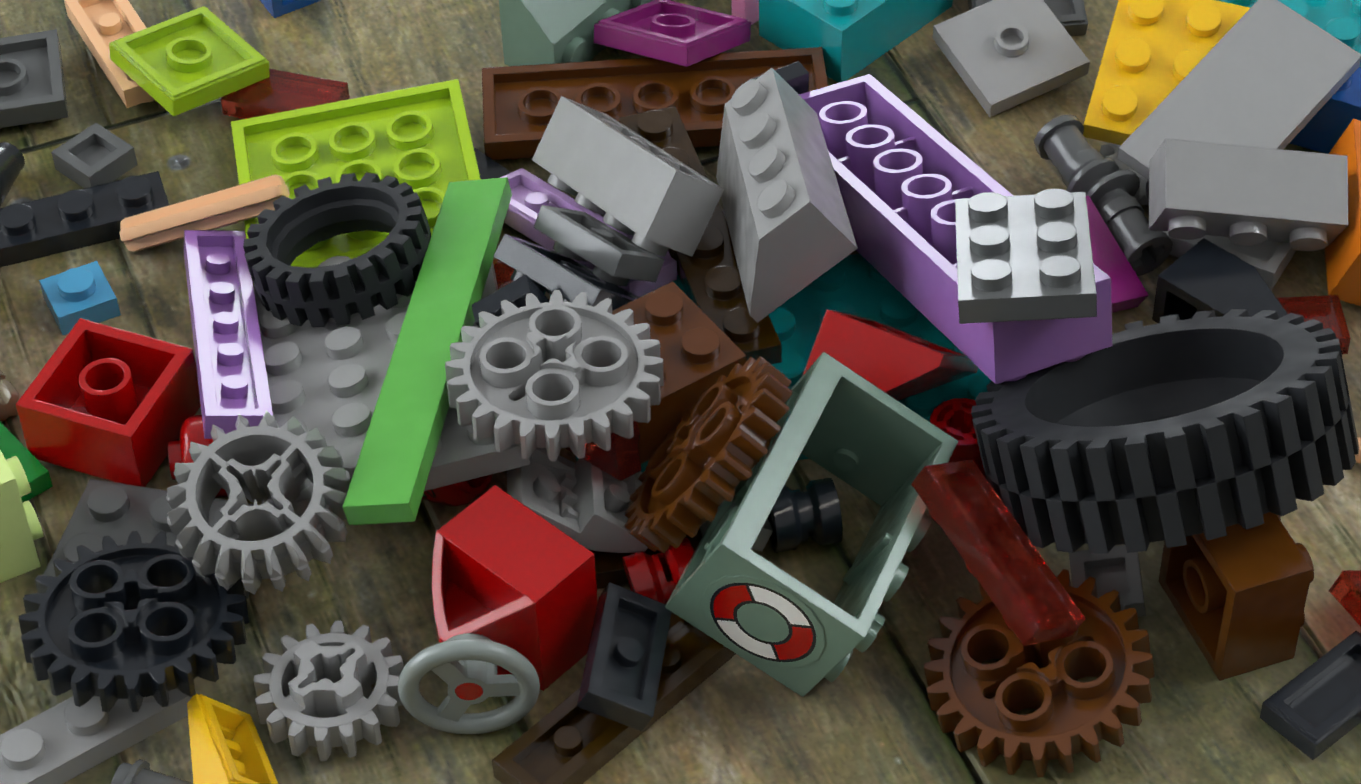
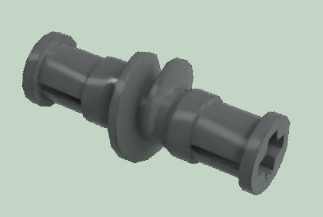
[1034,114,1173,276]

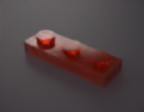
[911,460,1086,646]

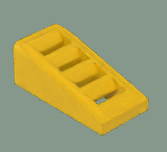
[187,694,278,784]

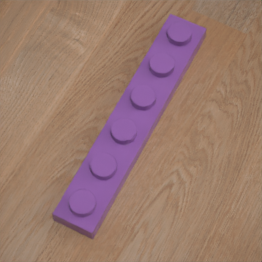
[184,230,273,439]

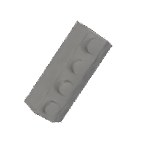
[716,68,858,323]

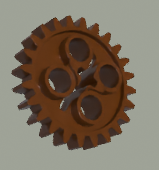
[624,356,793,553]
[924,567,1155,777]

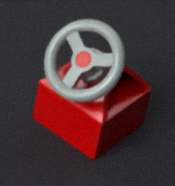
[398,485,598,734]

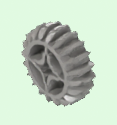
[166,410,351,595]

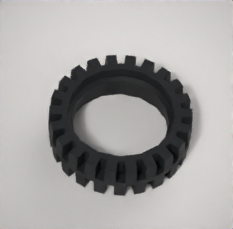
[243,173,431,327]

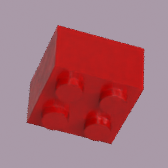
[15,318,201,487]

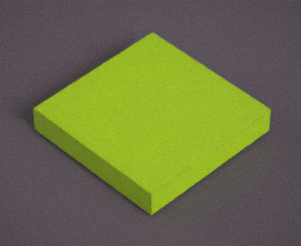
[109,6,269,117]

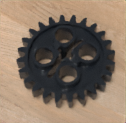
[19,531,249,712]

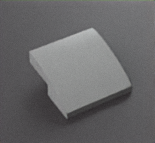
[507,444,648,553]

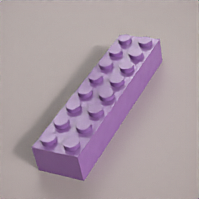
[799,74,1112,384]

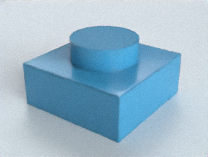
[39,261,121,335]

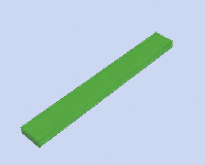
[343,177,512,525]

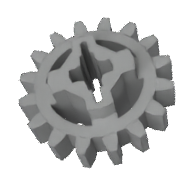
[253,620,404,761]

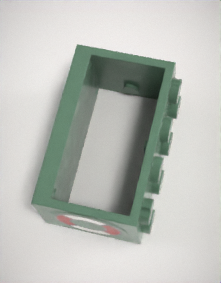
[665,352,958,697]

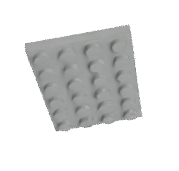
[253,256,531,517]

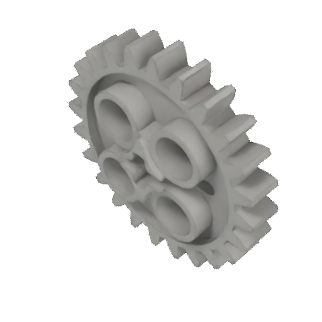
[445,290,664,461]

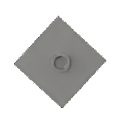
[933,0,1090,117]

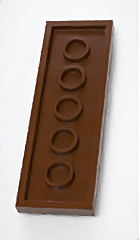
[482,47,828,160]

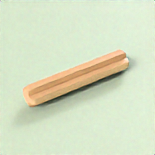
[119,174,290,252]

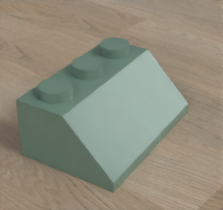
[499,0,654,66]

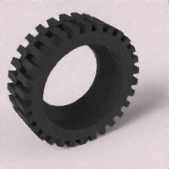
[971,309,1359,554]

